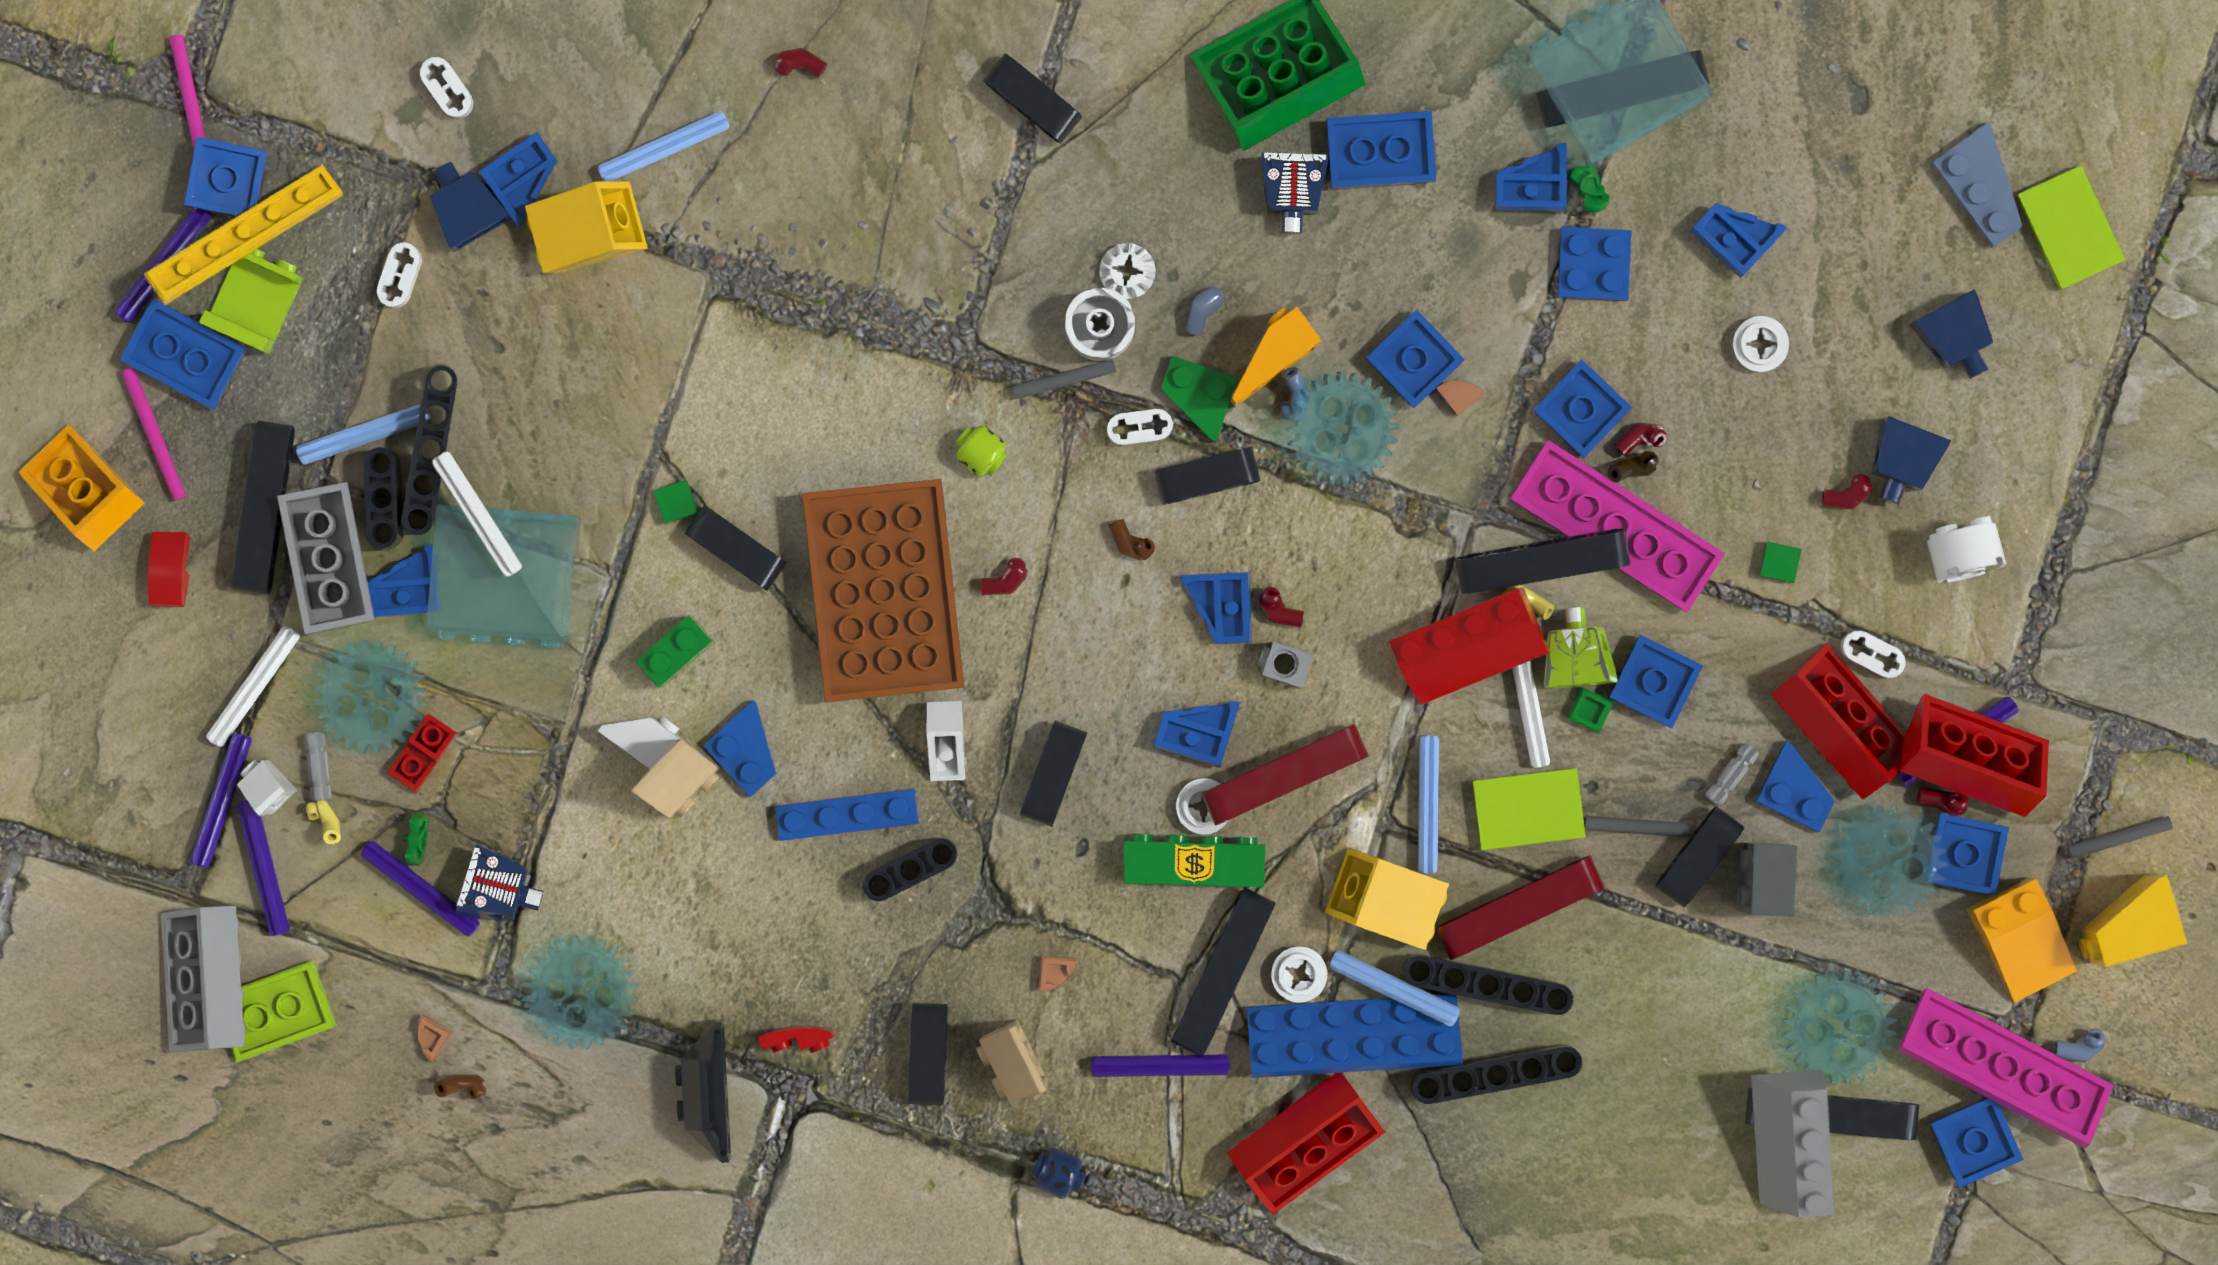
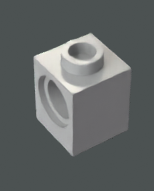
[1257,642,1313,688]

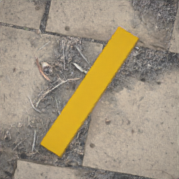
[144,164,343,305]

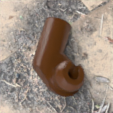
[1108,518,1155,561]
[434,1074,487,1099]

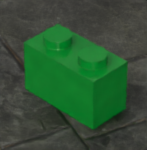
[636,615,715,688]

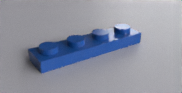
[775,789,919,841]

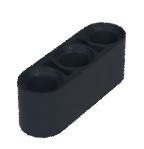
[982,53,1083,144]
[364,447,403,550]
[1154,447,1261,505]
[684,505,787,591]
[1019,720,1088,827]
[1655,806,1745,908]
[863,837,958,902]
[908,1003,948,1106]

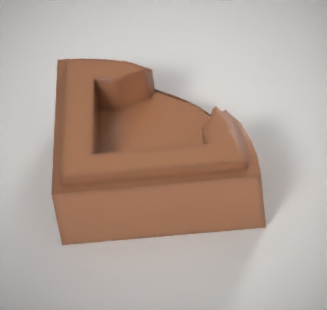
[1436,380,1485,416]
[1038,956,1076,991]
[417,1014,453,1063]

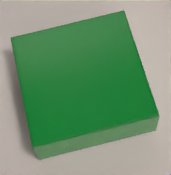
[653,480,698,525]
[1759,541,1802,583]
[1567,687,1614,733]

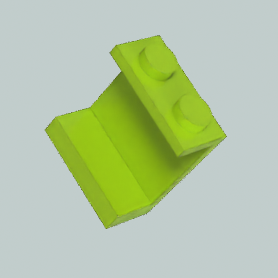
[199,249,304,354]

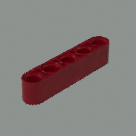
[1201,724,1369,826]
[1435,855,1605,960]

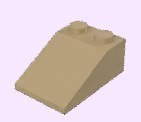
[632,738,721,818]
[976,1019,1048,1103]

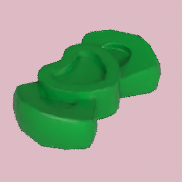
[1569,166,1610,213]
[402,812,429,866]

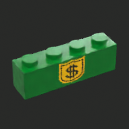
[1123,834,1265,887]

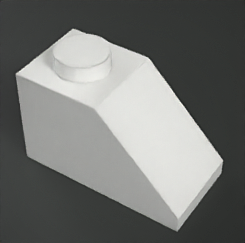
[927,701,965,781]
[598,717,683,770]
[237,760,297,816]

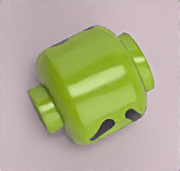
[955,425,1008,477]

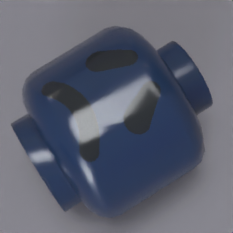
[1031,1147,1086,1199]

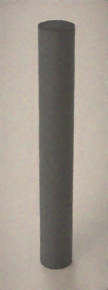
[1012,359,1116,400]
[1584,816,1691,837]
[2067,816,2173,859]

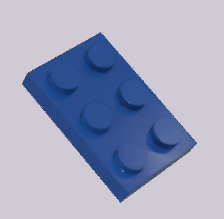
[1326,111,1436,189]
[120,298,248,410]

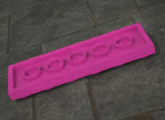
[1509,440,1725,613]
[1897,988,2114,1149]

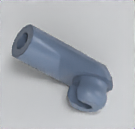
[1186,286,1224,335]
[1280,367,1308,420]
[2053,1029,2106,1062]

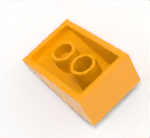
[1230,307,1322,408]
[18,424,145,552]
[1966,877,2077,1003]

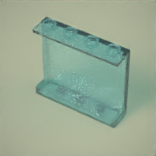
[1526,0,1714,169]
[426,504,581,649]

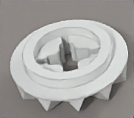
[1100,243,1155,299]
[1732,316,1789,372]
[1176,778,1228,834]
[1271,946,1327,1003]

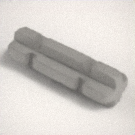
[304,732,332,801]
[1706,743,1759,806]

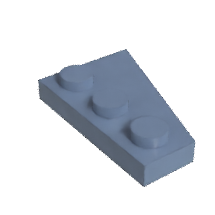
[1930,121,2022,248]

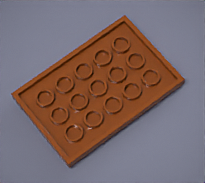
[801,479,965,703]

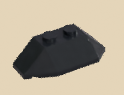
[675,1019,731,1163]

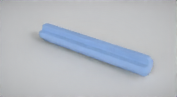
[598,111,729,182]
[296,404,431,464]
[1418,735,1439,874]
[1330,951,1460,1026]

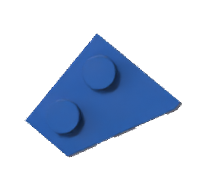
[479,132,557,227]
[1495,143,1567,212]
[1689,203,1787,278]
[367,544,442,618]
[1181,572,1252,644]
[703,700,777,797]
[1153,701,1240,768]
[1755,741,1835,833]

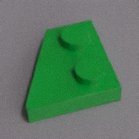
[1161,355,1238,443]

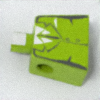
[1544,607,1618,689]

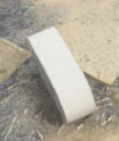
[420,57,473,119]
[377,242,422,308]
[1107,409,1173,446]
[1840,631,1906,678]

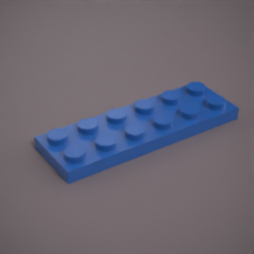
[1247,994,1463,1078]

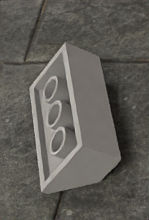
[277,482,375,635]
[161,906,246,1053]
[1751,1070,1834,1218]

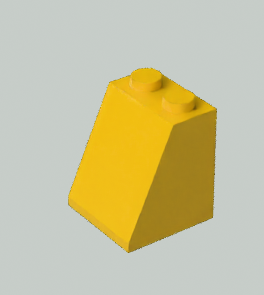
[525,182,648,273]
[1324,847,1449,950]
[2079,873,2187,967]

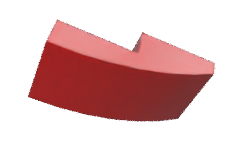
[148,532,191,607]
[387,713,457,794]
[758,1026,835,1053]

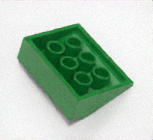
[1190,0,1366,151]

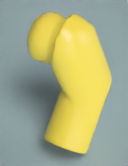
[1503,585,1555,620]
[306,800,341,844]

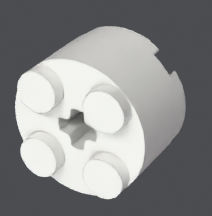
[1065,288,1135,361]
[1927,516,2007,583]

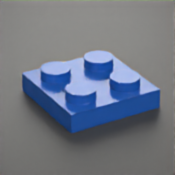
[183,136,267,217]
[1557,227,1632,301]
[1365,309,1465,409]
[1532,359,1632,458]
[1608,634,1703,728]
[1925,813,2009,896]
[1928,1097,2024,1188]

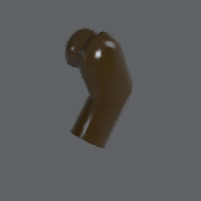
[1607,451,1659,483]

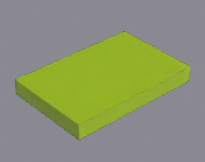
[2016,165,2125,290]
[1472,768,1586,850]
[231,960,337,1063]

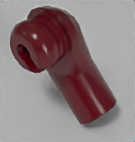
[774,48,828,78]
[1614,423,1668,457]
[1822,474,1872,509]
[981,558,1028,595]
[1259,587,1304,628]
[1917,787,1968,816]

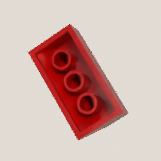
[1389,587,1551,705]
[1770,643,1906,800]
[1900,694,2049,817]
[1227,1073,1386,1215]

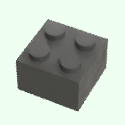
[1736,842,1797,917]

